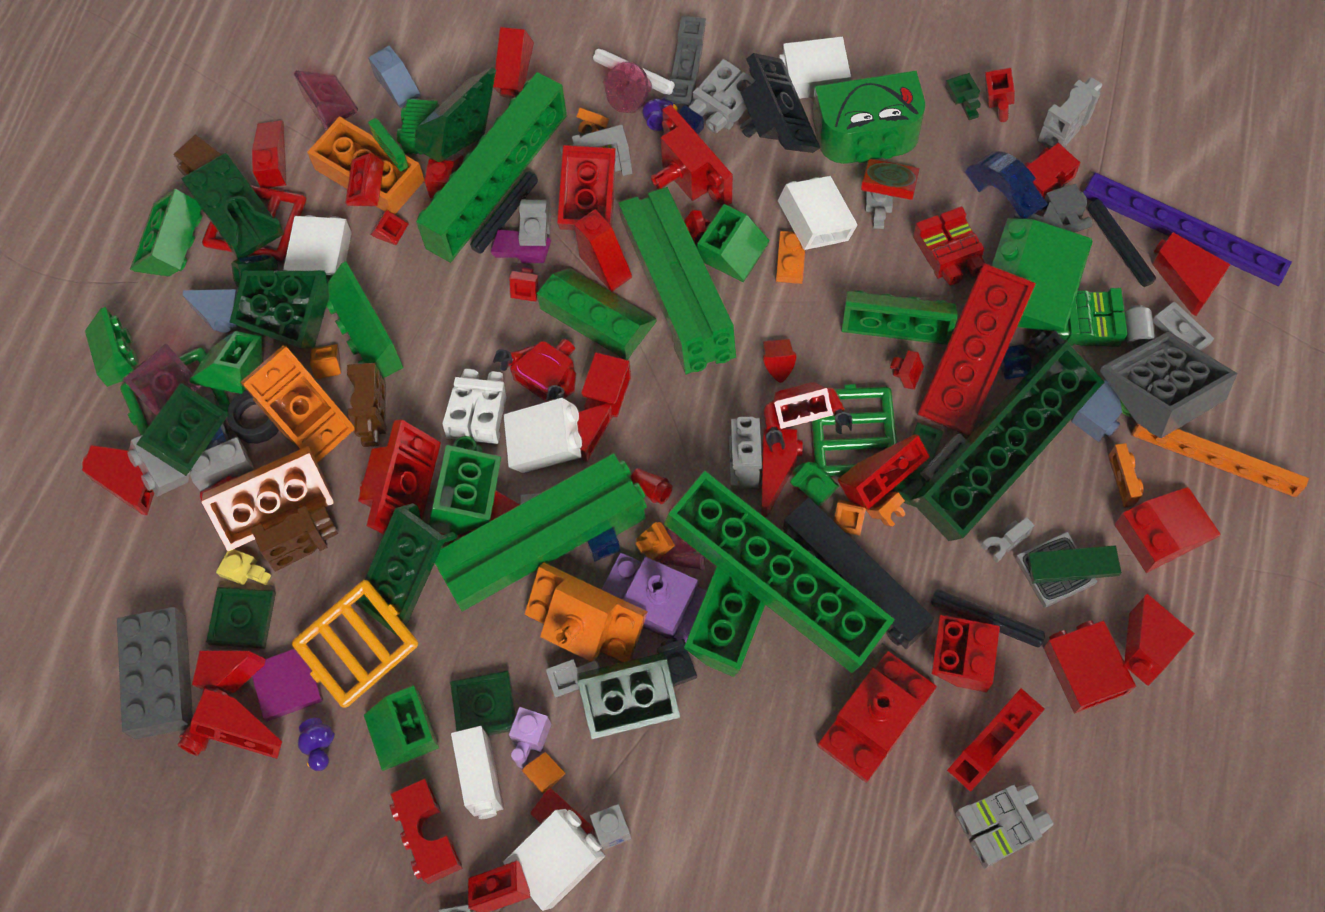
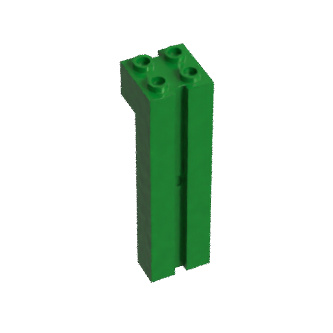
[618,187,736,375]
[435,453,647,612]

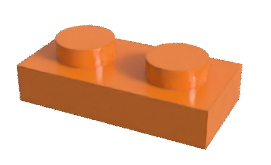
[776,231,805,284]
[1108,443,1144,507]

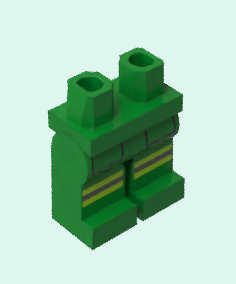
[1057,288,1127,347]

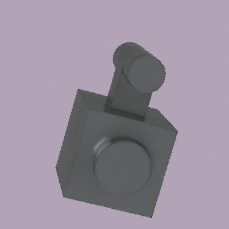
[1041,184,1093,233]

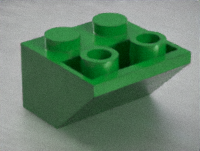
[697,204,770,283]
[85,307,139,387]
[190,331,263,394]
[364,685,439,771]

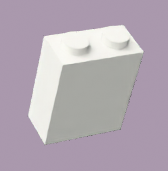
[779,37,851,99]
[778,176,858,250]
[283,215,352,283]
[504,398,582,473]
[451,726,504,819]
[503,809,605,911]

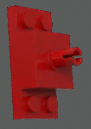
[651,104,733,206]
[358,419,441,535]
[818,651,937,783]

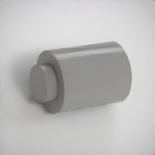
[1125,305,1155,349]

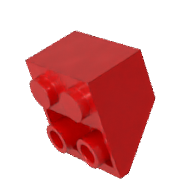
[931,615,1000,693]

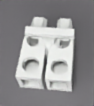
[442,369,507,444]

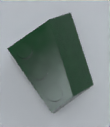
[415,68,496,162]
[229,270,329,348]

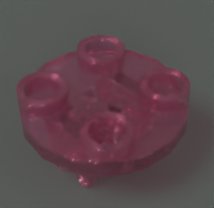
[603,62,652,113]

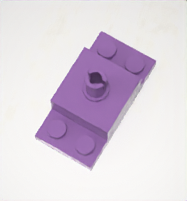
[601,553,706,642]

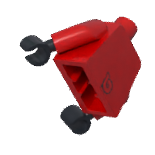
[493,339,576,402]
[764,382,852,452]

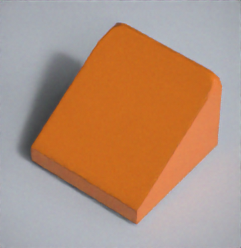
[310,344,341,379]
[834,500,866,536]
[521,752,566,795]

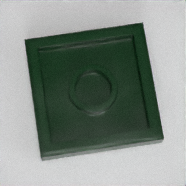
[206,587,276,649]
[450,671,516,736]

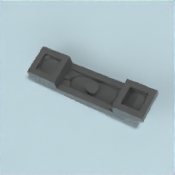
[666,16,706,105]

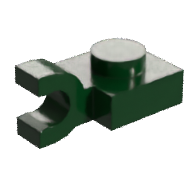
[945,73,981,120]

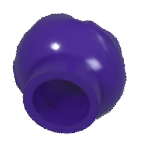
[642,96,678,131]
[298,718,335,771]

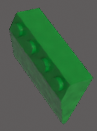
[992,218,1093,331]

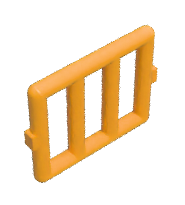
[292,580,418,708]

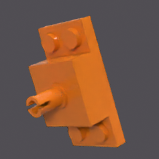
[240,345,354,463]
[524,563,648,662]

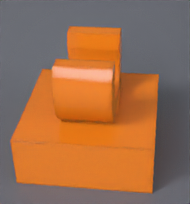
[576,108,609,134]
[866,492,905,527]
[635,522,675,562]

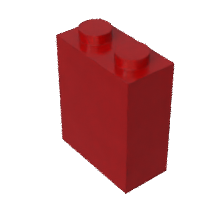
[1043,620,1136,714]

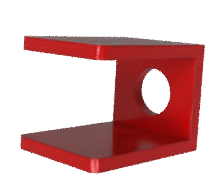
[581,352,631,417]

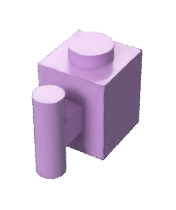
[509,707,552,768]

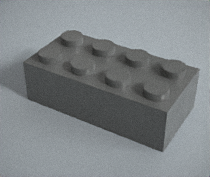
[117,607,193,739]

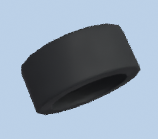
[227,391,279,444]

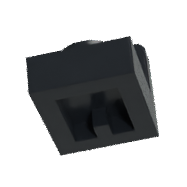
[1025,329,1065,360]
[657,638,697,687]

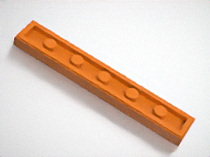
[1131,422,1309,497]

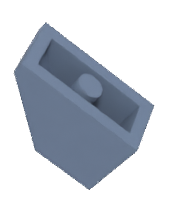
[368,46,421,108]
[183,289,240,333]
[1072,379,1122,442]

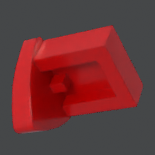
[763,339,797,383]

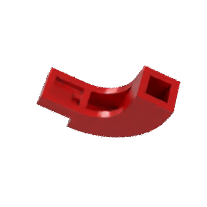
[947,688,1045,792]

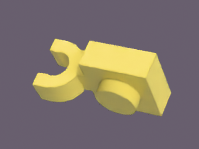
[216,549,271,585]

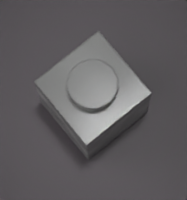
[590,804,632,850]

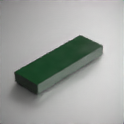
[891,422,944,507]
[1027,545,1122,584]

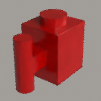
[985,68,1015,122]

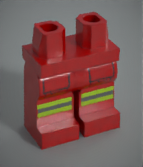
[913,206,985,286]

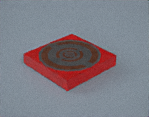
[861,159,920,200]

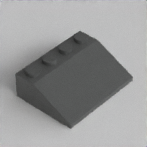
[1100,331,1238,438]

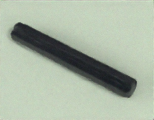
[470,171,538,254]
[1088,199,1156,287]
[931,589,1045,648]

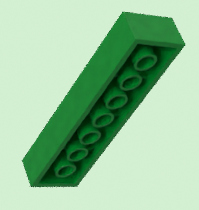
[416,72,567,263]
[664,471,895,673]

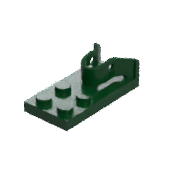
[181,153,284,259]
[355,503,458,636]

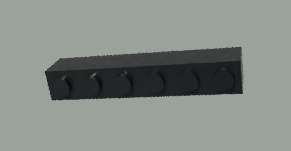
[783,497,934,649]

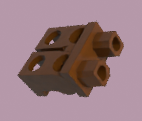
[347,363,386,447]
[251,506,338,572]

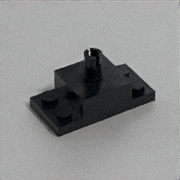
[740,53,821,153]

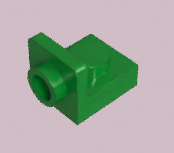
[790,462,839,506]

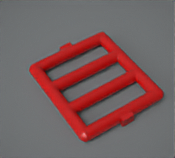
[202,185,306,261]

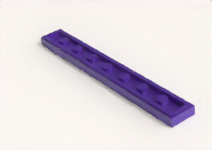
[1083,172,1292,287]

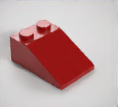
[557,145,616,230]
[1115,487,1221,573]

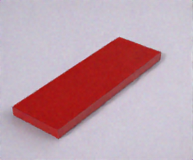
[918,263,1036,436]

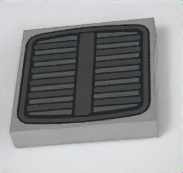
[1015,532,1098,608]

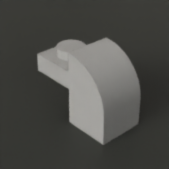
[519,199,551,246]

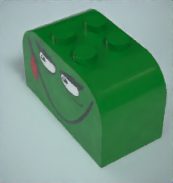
[812,70,925,164]

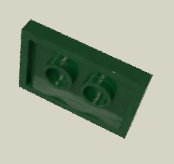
[136,383,229,476]

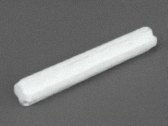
[593,49,675,95]

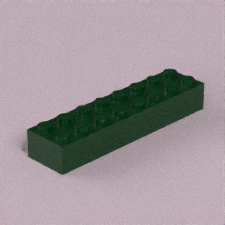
[910,342,1105,541]

